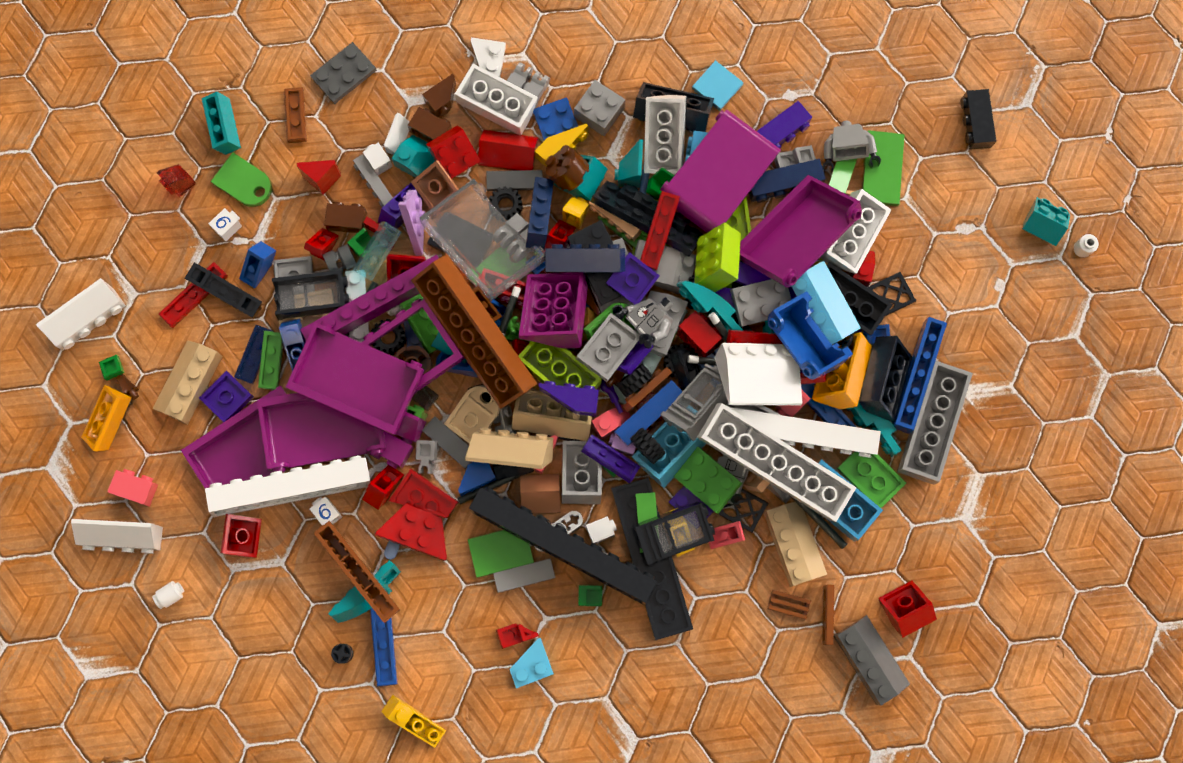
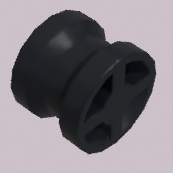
[331,643,354,664]

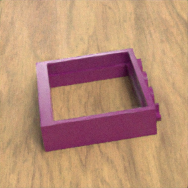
[361,299,465,394]

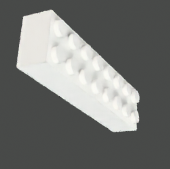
[697,403,856,522]
[205,456,370,517]

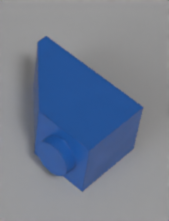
[239,241,276,288]
[458,461,496,496]

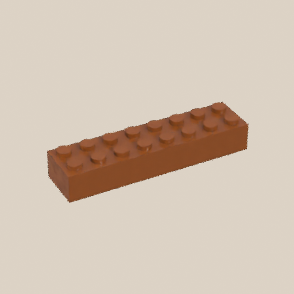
[411,254,537,409]

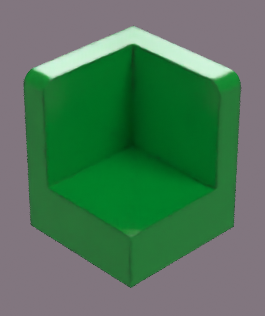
[646,168,675,200]
[347,228,378,261]
[578,585,602,607]

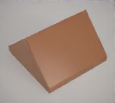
[411,160,460,212]
[520,474,561,514]

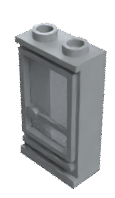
[660,364,728,441]

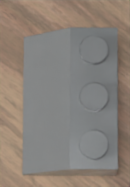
[634,291,688,358]

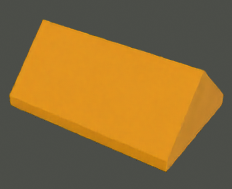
[81,385,132,452]

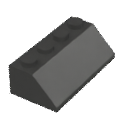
[834,615,910,705]

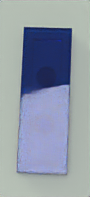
[234,325,274,384]

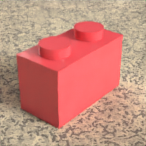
[107,469,158,507]

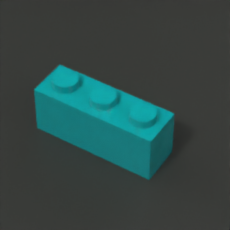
[201,91,241,155]

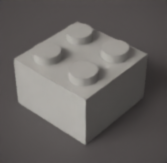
[574,80,626,136]

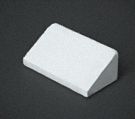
[384,113,410,155]

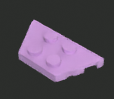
[398,190,426,256]

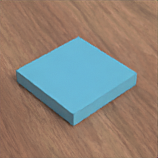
[692,60,744,111]

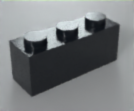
[960,89,997,150]

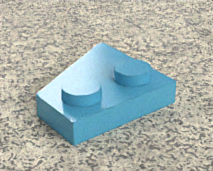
[509,638,554,688]

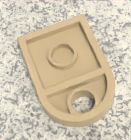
[444,385,500,444]

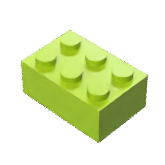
[694,222,741,292]

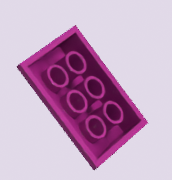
[519,272,588,348]

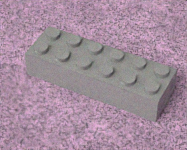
[897,361,973,485]

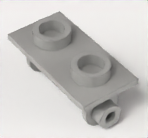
[494,405,516,434]

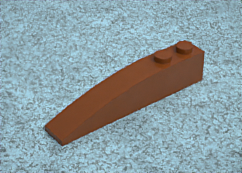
[314,521,400,623]

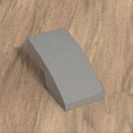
[774,145,816,168]

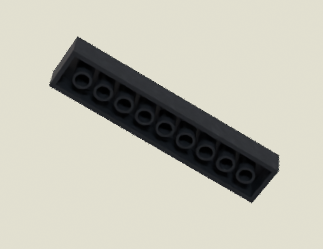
[469,487,657,606]

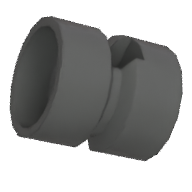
[323,244,357,273]

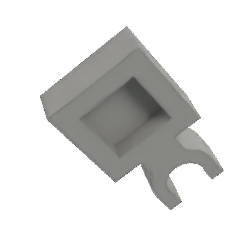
[416,440,438,474]

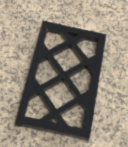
[868,272,916,316]
[719,488,769,533]

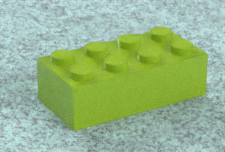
[518,341,602,389]

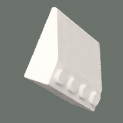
[714,343,802,405]

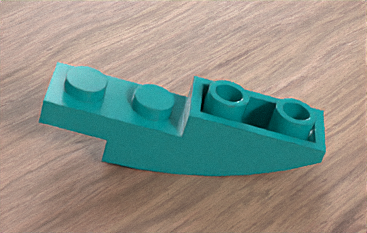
[676,281,743,331]
[846,402,902,457]
[328,560,401,623]

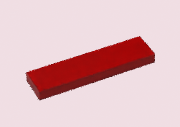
[640,191,680,270]
[158,262,228,328]

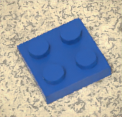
[533,97,578,141]

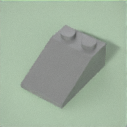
[634,240,697,294]
[562,441,602,504]

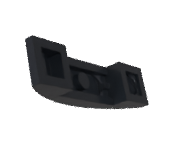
[184,262,262,318]

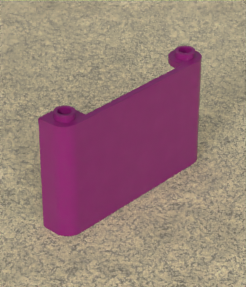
[659,110,781,233]
[739,175,862,288]
[286,321,424,435]
[181,386,287,488]
[257,393,386,473]

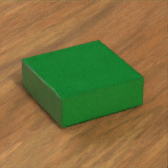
[99,355,124,381]

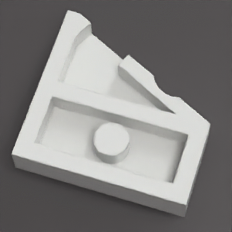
[471,37,506,77]

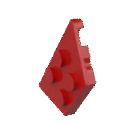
[374,504,447,561]

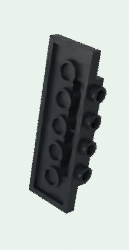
[590,181,704,257]

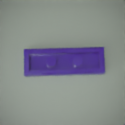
[581,434,640,483]

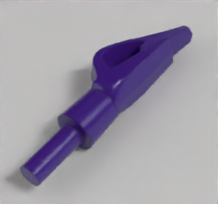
[600,379,623,414]

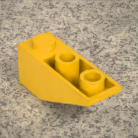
[535,124,589,167]
[381,695,446,748]

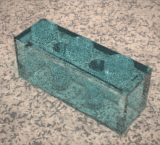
[353,221,401,281]

